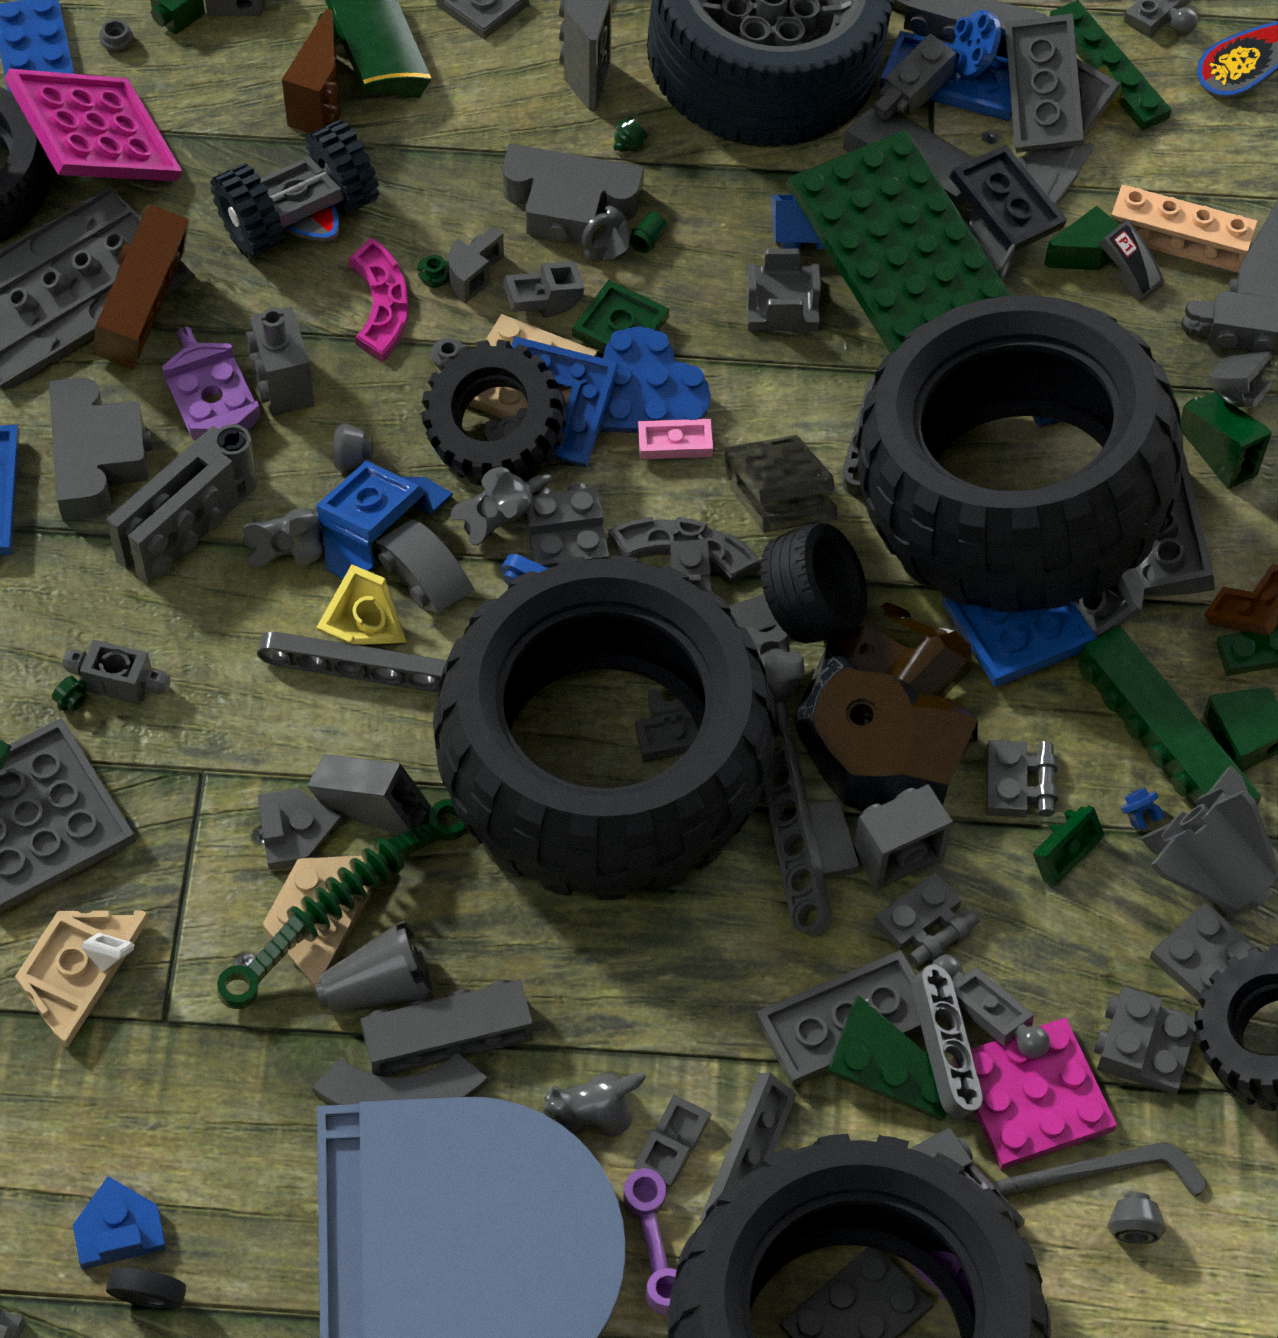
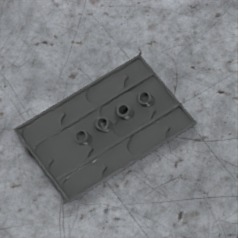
[0,186,196,391]

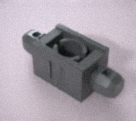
[62,639,171,704]

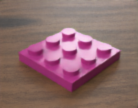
[952,1017,1117,1170]

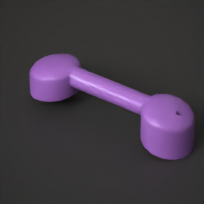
[623,1168,677,1315]

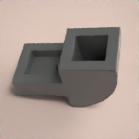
[448,226,504,303]
[503,261,585,318]

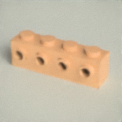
[1111,184,1257,273]

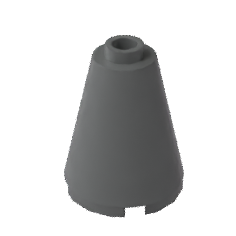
[315,921,434,1013]

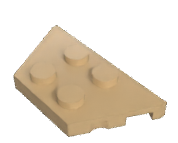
[262,856,378,990]
[15,910,149,1048]

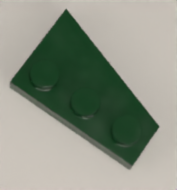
[826,995,946,1121]

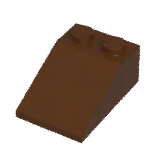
[282,9,341,133]

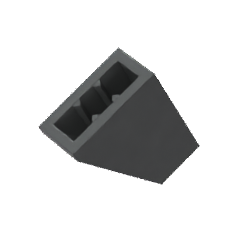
[307,754,432,835]

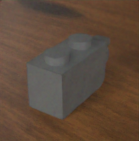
[874,33,956,122]

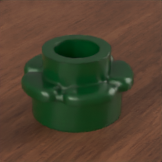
[417,255,449,288]
[52,676,88,711]

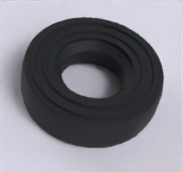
[106,1267,186,1310]

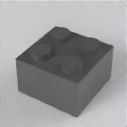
[854,784,953,891]

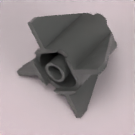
[1141,766,1278,917]

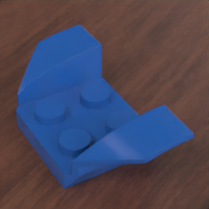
[316,460,453,580]

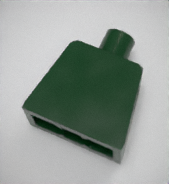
[1203,687,1278,772]

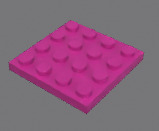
[4,69,182,181]

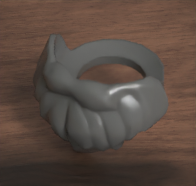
[582,206,631,261]

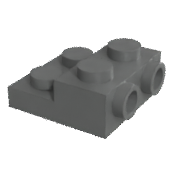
[525,483,609,568]
[1093,986,1196,1096]

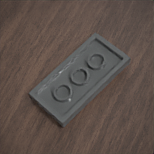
[1005,14,1084,153]
[755,950,939,1087]

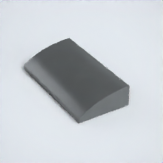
[843,108,975,211]
[1134,452,1215,595]

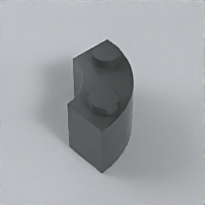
[376,519,475,613]

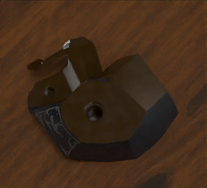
[793,602,978,812]

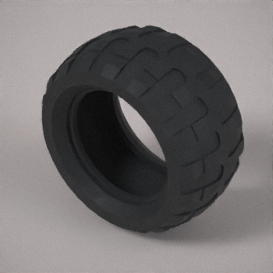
[857,295,1183,612]
[433,556,775,900]
[668,1134,1052,1338]

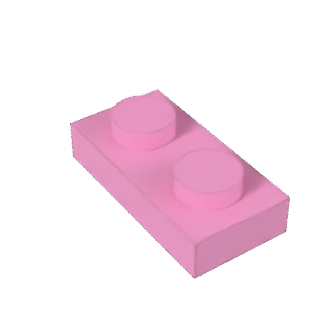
[638,419,713,459]

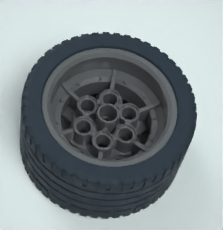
[647,0,894,147]

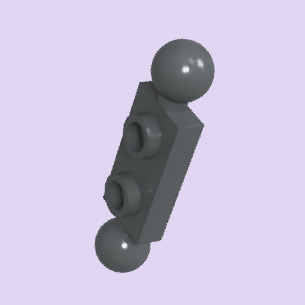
[931,955,1050,1059]

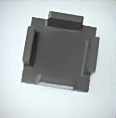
[746,249,821,331]

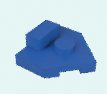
[73,1176,166,1269]

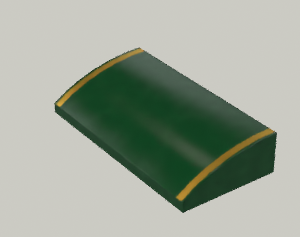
[325,0,431,98]

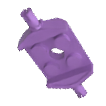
[162,327,261,440]

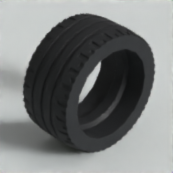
[760,523,868,644]

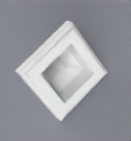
[81,933,135,972]

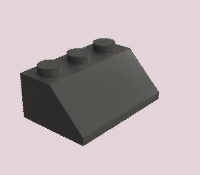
[559,0,612,111]

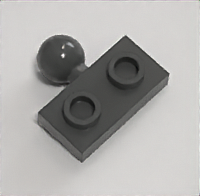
[1124,0,1198,36]

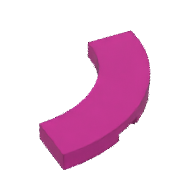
[349,237,409,362]

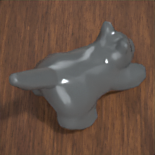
[451,467,552,546]
[242,508,323,567]
[746,624,805,731]
[543,1072,646,1137]

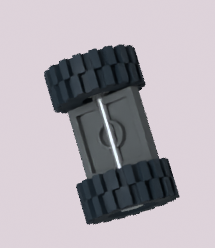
[210,120,379,259]

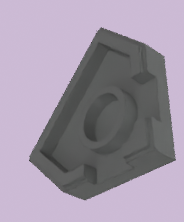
[258,789,342,870]

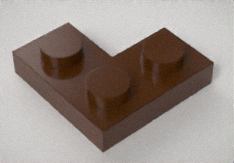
[1204,564,1278,636]

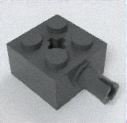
[246,307,315,416]

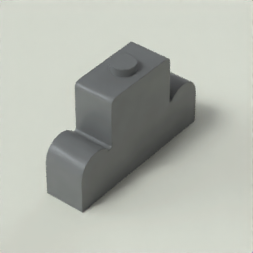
[502,143,644,244]
[49,378,153,521]

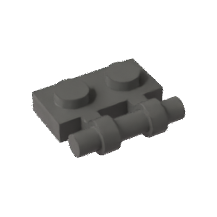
[986,740,1058,817]
[874,873,980,967]

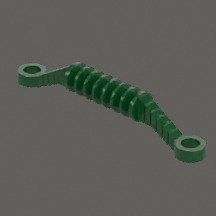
[217,799,466,1009]

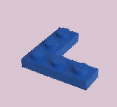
[511,336,619,468]

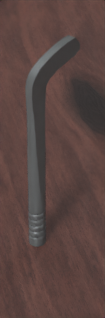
[995,1143,1206,1197]

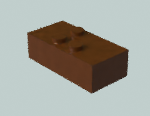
[93,203,189,370]

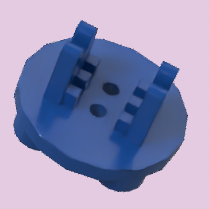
[953,10,1005,77]

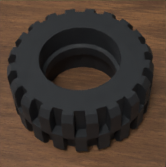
[421,340,567,486]
[1194,944,1278,1111]

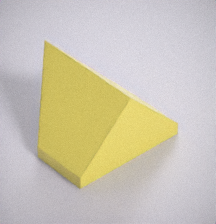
[316,564,407,645]

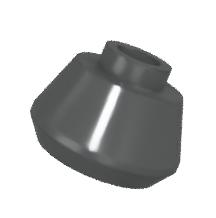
[333,423,373,473]
[1107,1192,1166,1244]

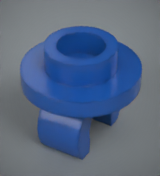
[1120,787,1164,830]

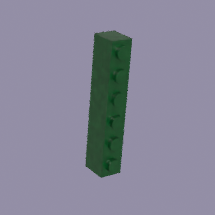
[1078,625,1262,808]

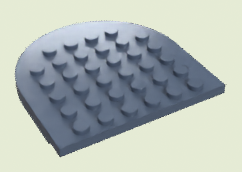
[317,1097,625,1338]

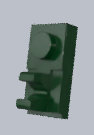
[1033,805,1105,886]

